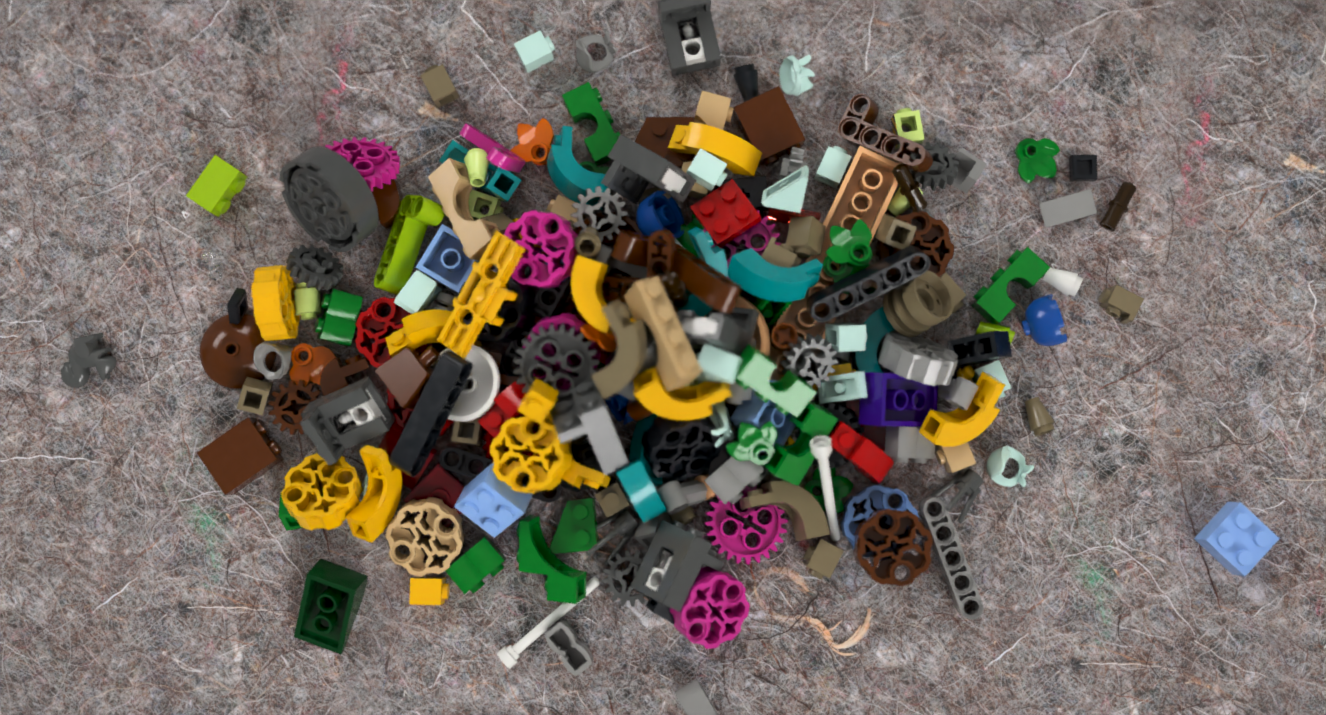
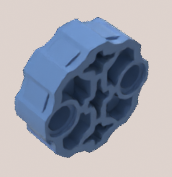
[840,485,919,560]

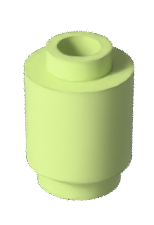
[294,282,322,320]

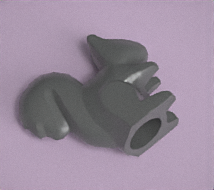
[61,333,117,388]

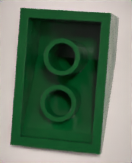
[294,559,368,654]

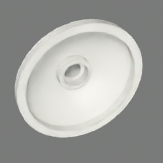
[432,345,500,422]

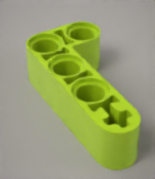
[374,195,444,295]

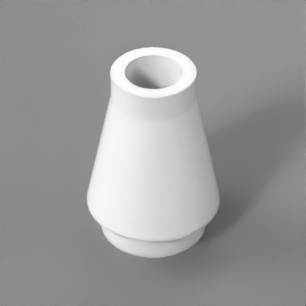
[1042,267,1083,297]

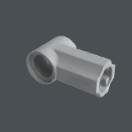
[938,377,979,411]
[657,480,707,515]

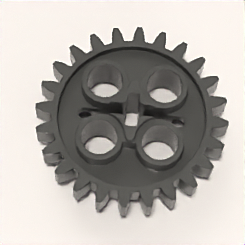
[513,323,600,403]

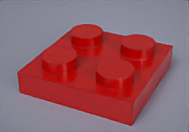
[690,179,762,248]

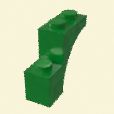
[516,515,586,604]

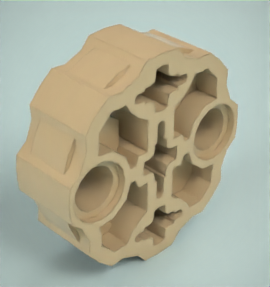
[386,497,465,577]

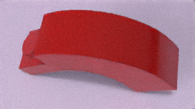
[478,381,526,438]
[829,421,894,485]

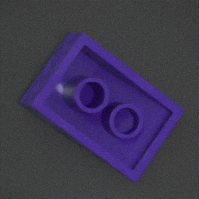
[859,372,938,426]

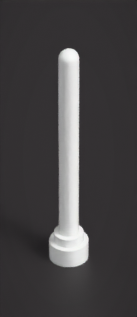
[810,436,840,542]
[497,577,599,669]

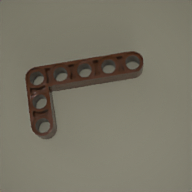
[611,230,742,314]

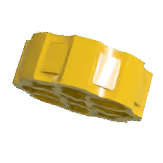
[252,265,300,341]
[490,416,572,494]
[281,453,363,531]

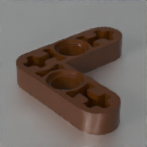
[602,229,675,303]

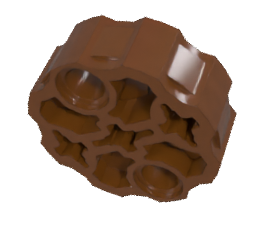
[876,211,954,277]
[853,508,933,587]

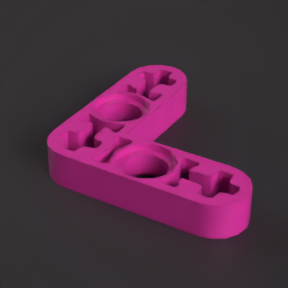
[459,123,526,173]

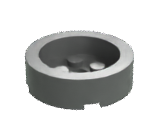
[279,146,379,252]

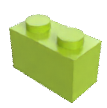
[186,155,247,217]

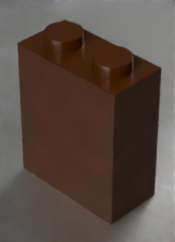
[732,86,806,167]
[197,417,284,495]

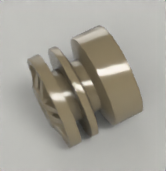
[883,270,954,338]

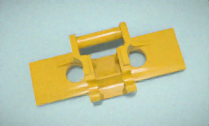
[437,230,525,359]

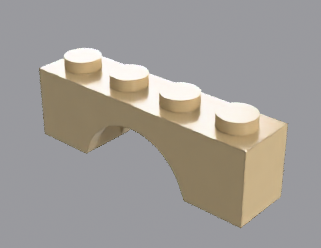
[681,91,734,199]
[428,158,500,261]
[624,276,703,391]

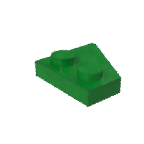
[550,498,599,554]

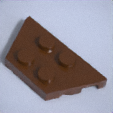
[634,117,696,168]

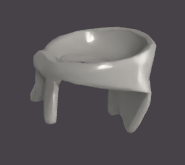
[575,31,617,73]
[253,341,294,381]

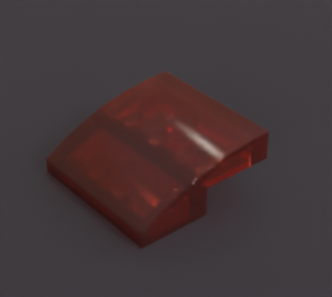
[766,207,821,224]

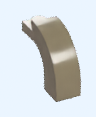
[591,299,647,400]
[739,481,830,541]

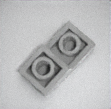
[1039,189,1097,228]

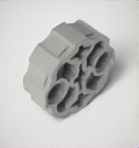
[878,332,958,386]

